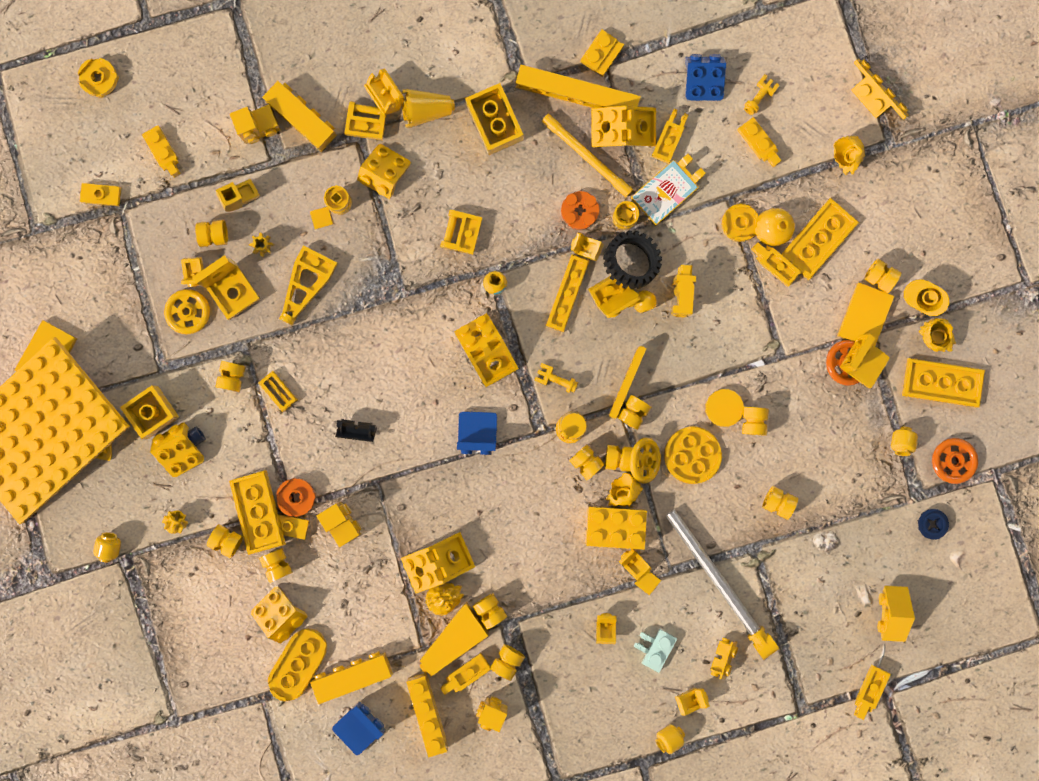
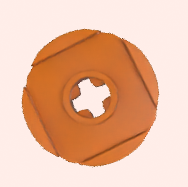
[561,191,599,230]
[276,478,316,517]

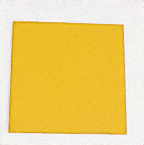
[310,207,333,229]
[634,571,661,595]

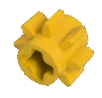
[249,232,274,257]
[162,510,188,534]

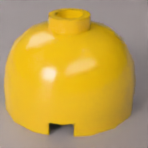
[755,208,795,247]

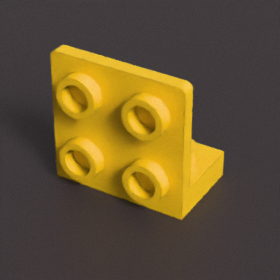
[839,334,890,388]

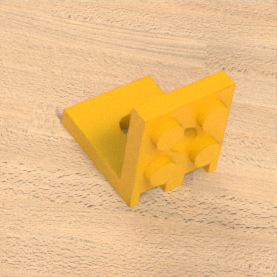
[591,106,656,147]
[192,255,260,320]
[454,313,519,387]
[401,532,475,593]

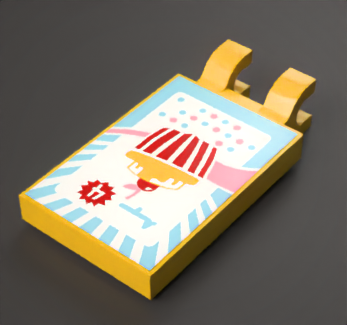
[631,154,706,226]

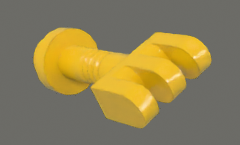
[744,74,780,115]
[534,363,579,393]

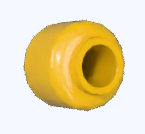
[891,426,918,456]
[93,532,121,563]
[655,724,685,754]

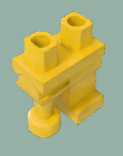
[671,265,696,318]

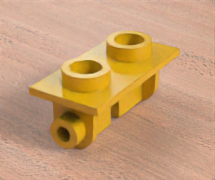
[710,637,738,679]

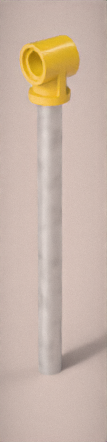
[666,509,779,660]

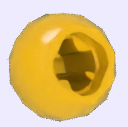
[483,271,507,295]
[633,290,657,313]

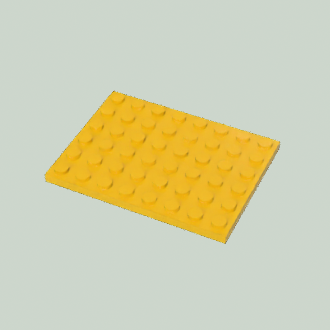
[0,337,130,525]

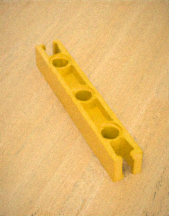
[516,64,641,108]

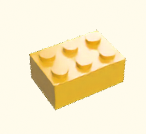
[465,83,524,155]
[585,506,647,550]

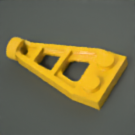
[279,245,338,326]

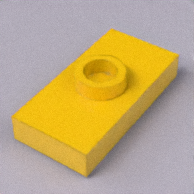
[80,183,121,207]
[278,514,310,540]

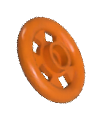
[826,340,859,386]
[932,438,978,484]

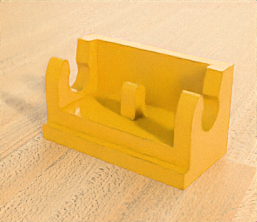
[364,68,404,116]

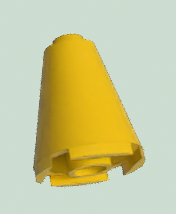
[402,89,455,128]

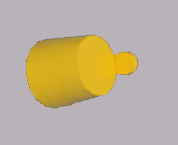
[556,411,587,443]

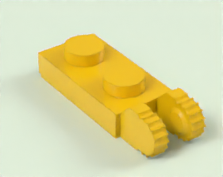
[651,109,688,164]

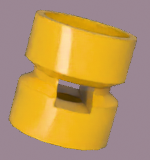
[324,185,352,215]
[612,201,639,230]
[195,220,228,247]
[864,258,901,293]
[215,361,246,392]
[617,395,652,430]
[742,407,769,436]
[569,444,605,480]
[605,445,633,472]
[762,486,798,520]
[207,524,243,559]
[259,548,293,583]
[472,593,507,630]
[490,644,525,681]

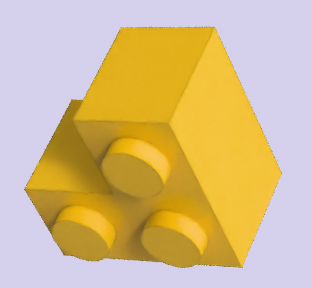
[229,105,281,144]
[316,501,362,548]
[877,586,915,642]

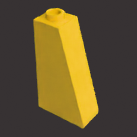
[420,602,489,676]

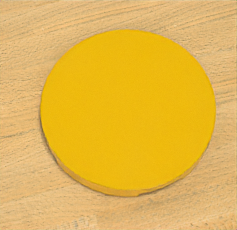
[664,427,722,484]

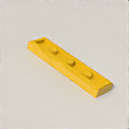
[546,254,589,333]
[608,346,647,419]

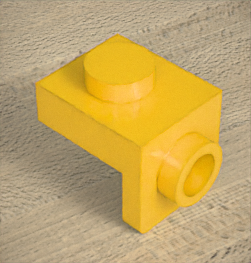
[571,232,604,262]
[181,257,204,287]
[619,549,652,582]
[596,613,617,644]
[675,688,710,716]

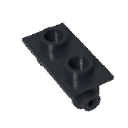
[335,419,377,442]

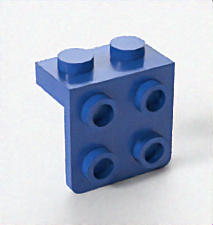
[685,54,726,101]
[457,412,497,455]
[332,701,386,755]

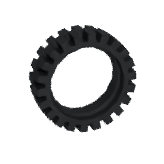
[603,230,662,289]

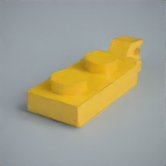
[737,117,781,167]
[142,125,181,178]
[751,242,801,287]
[440,652,491,695]
[854,664,890,720]

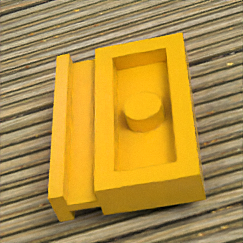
[580,29,624,77]

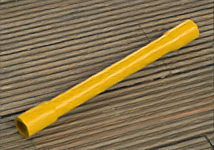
[541,113,633,198]

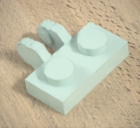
[634,629,677,673]

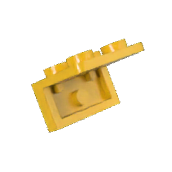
[357,144,411,199]
[588,276,641,318]
[150,422,204,477]
[251,586,308,644]

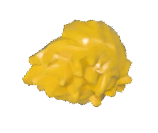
[833,135,865,175]
[919,318,956,352]
[605,473,643,507]
[425,583,464,616]

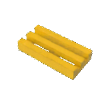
[258,371,298,412]

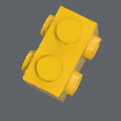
[476,696,508,732]

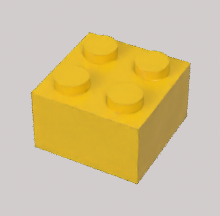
[120,385,180,439]

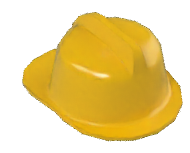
[904,279,949,316]

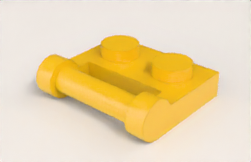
[344,101,387,141]
[440,210,483,255]

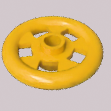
[164,289,210,335]
[630,438,661,484]

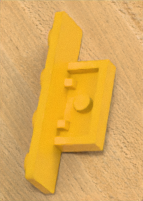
[851,59,909,120]

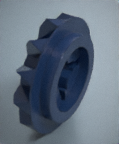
[917,509,949,540]

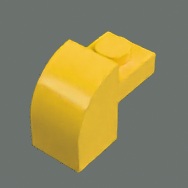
[216,179,260,212]

